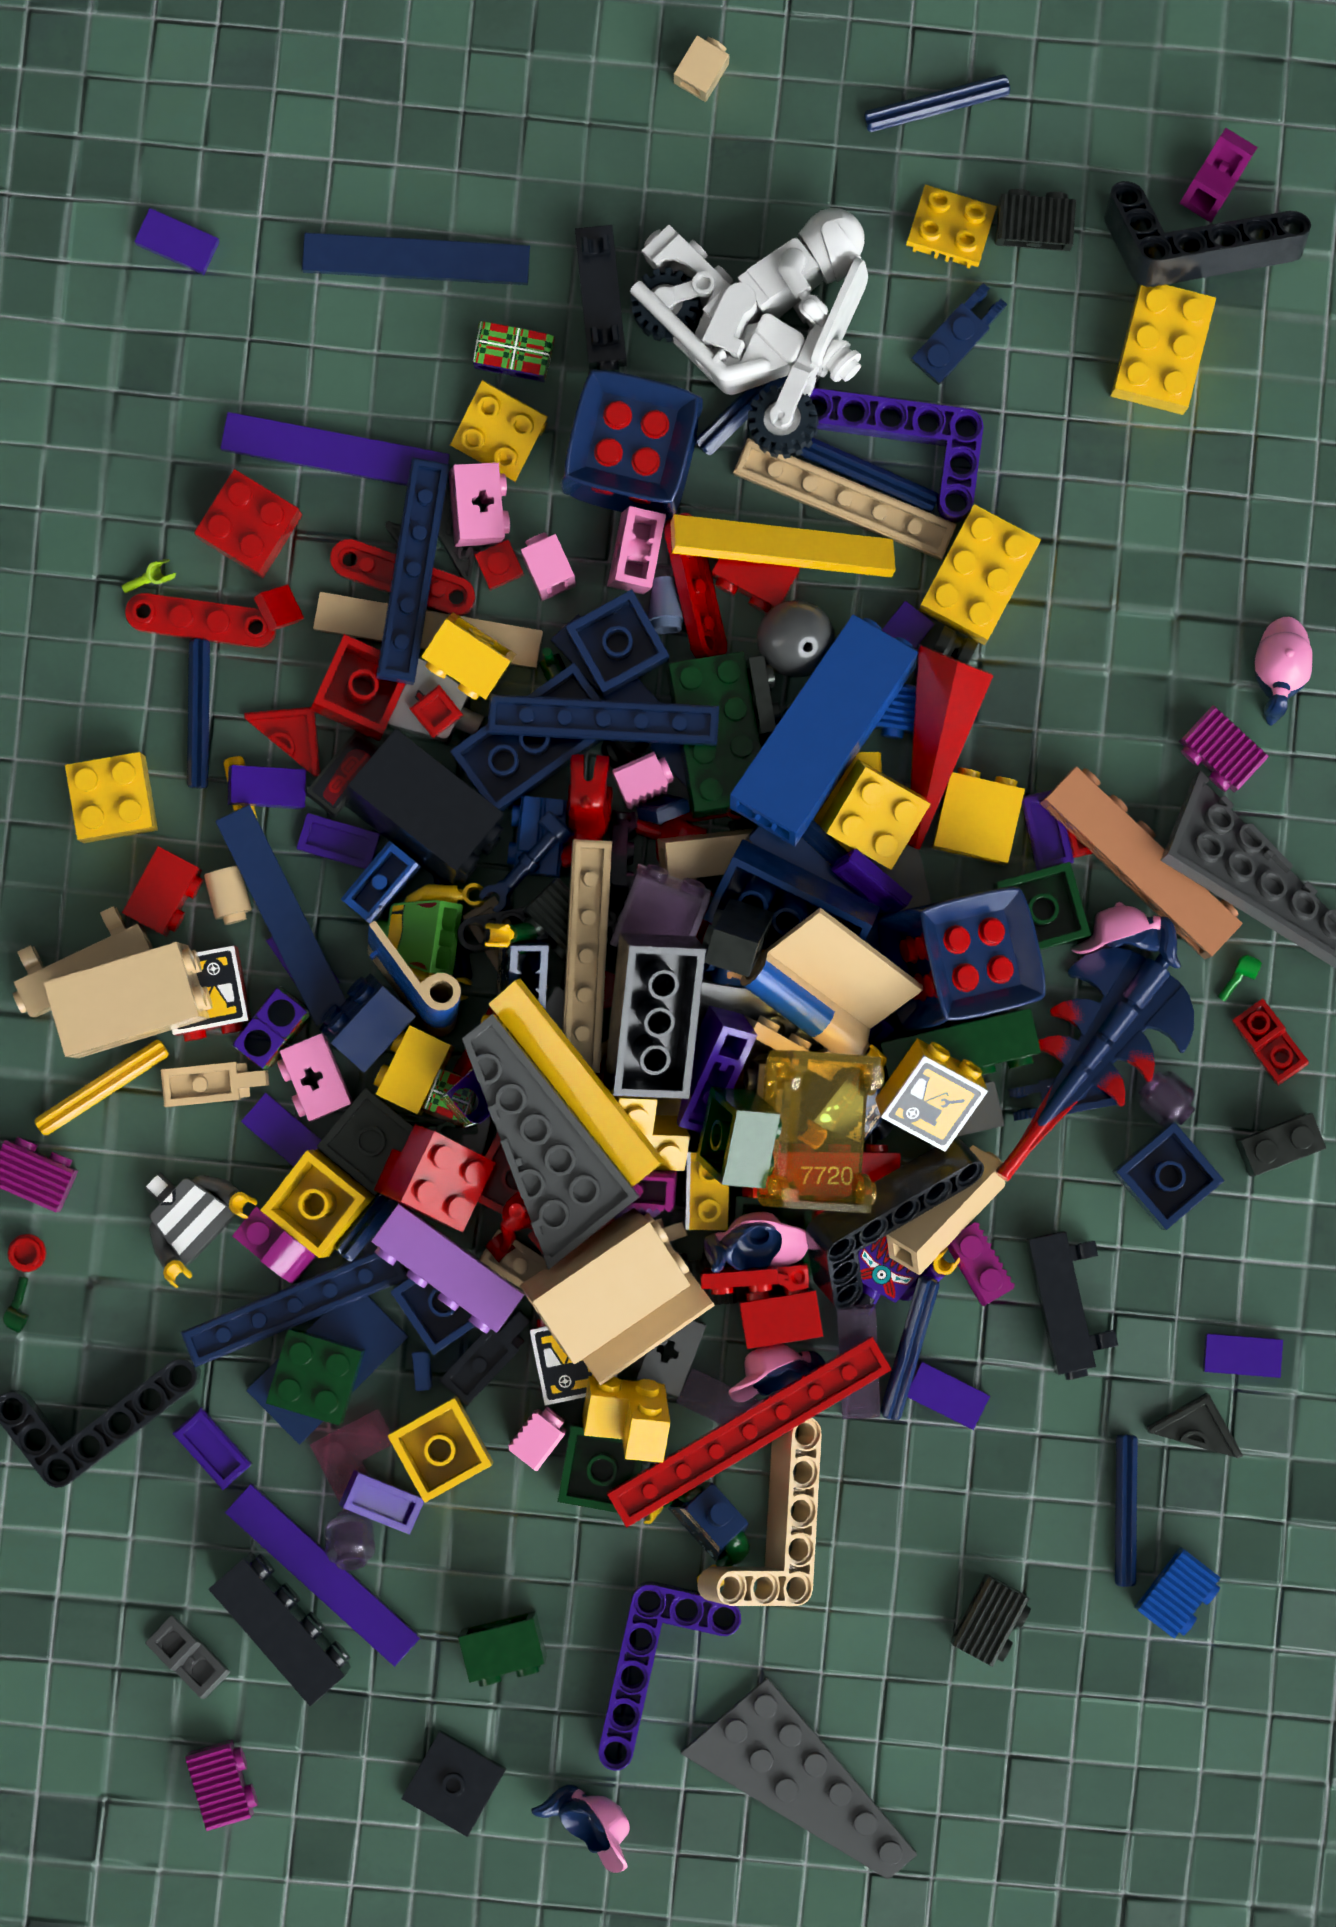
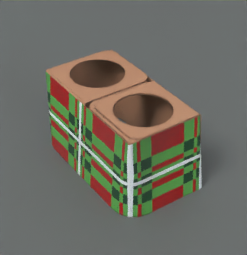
[422,1069,476,1128]

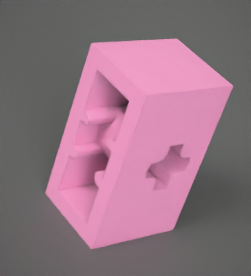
[448,463,510,547]
[607,506,666,595]
[521,533,576,601]
[277,1033,353,1122]

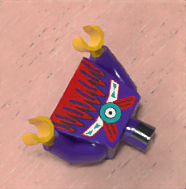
[854,1236,960,1314]

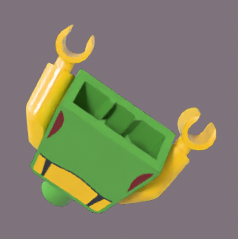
[376,883,484,1001]

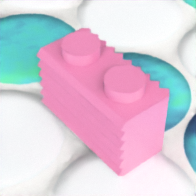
[612,752,674,810]
[508,1407,567,1471]

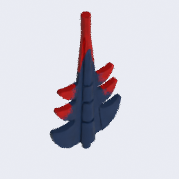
[996,948,1194,1182]

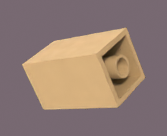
[43,942,213,1058]
[519,1208,690,1364]

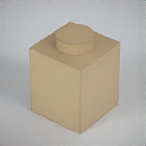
[674,36,729,102]

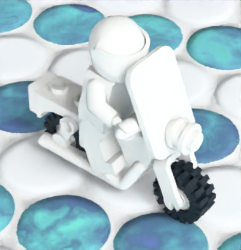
[630,208,868,459]

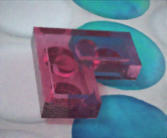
[310,1409,392,1513]

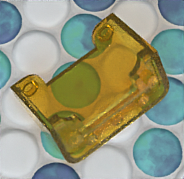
[757,1050,884,1213]

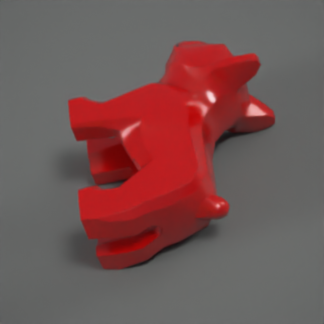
[561,754,613,868]

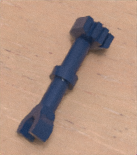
[479,811,575,912]

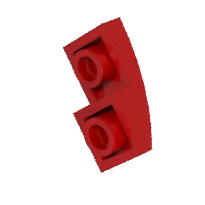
[1232,998,1309,1086]

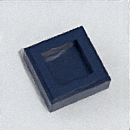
[636,794,690,824]
[412,1350,433,1391]

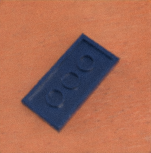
[246,1296,409,1445]

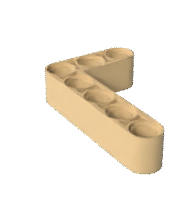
[698,1418,822,1606]

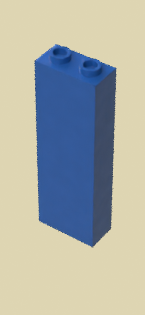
[730,614,918,847]

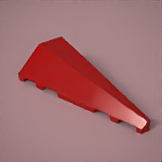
[907,645,994,850]

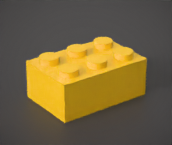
[1110,285,1216,415]
[918,504,1041,645]

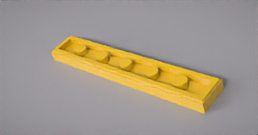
[671,514,896,578]
[489,979,664,1187]

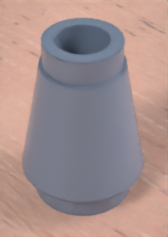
[648,576,684,635]

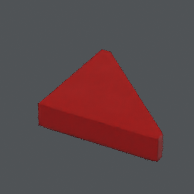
[244,707,321,778]

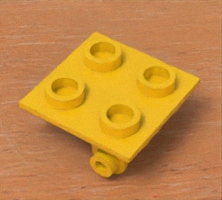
[906,185,997,269]
[450,380,548,482]

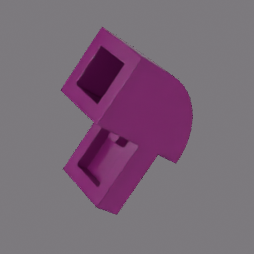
[1179,128,1258,223]
[232,1206,317,1284]

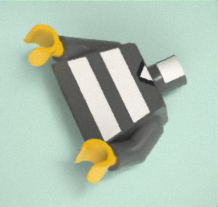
[145,1172,257,1288]

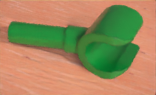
[1217,955,1262,1002]

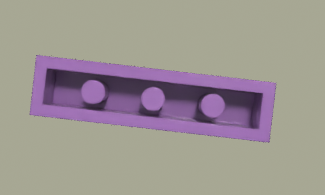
[371,1204,525,1334]

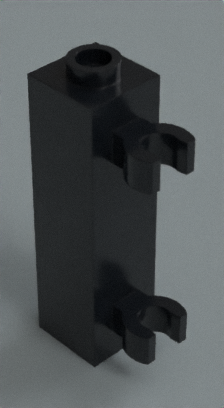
[575,225,627,372]
[1026,1231,1118,1380]

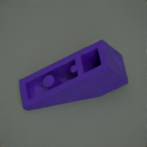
[676,1005,757,1132]

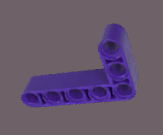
[810,388,984,523]
[599,1581,741,1771]

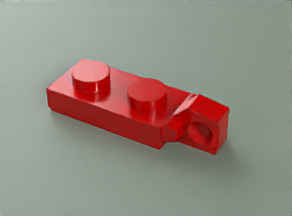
[701,1263,809,1295]

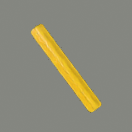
[34,1040,169,1135]

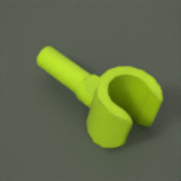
[121,559,176,593]

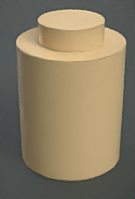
[204,866,252,925]

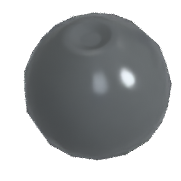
[757,600,835,678]

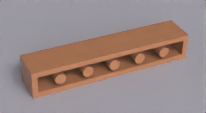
[1040,766,1243,959]

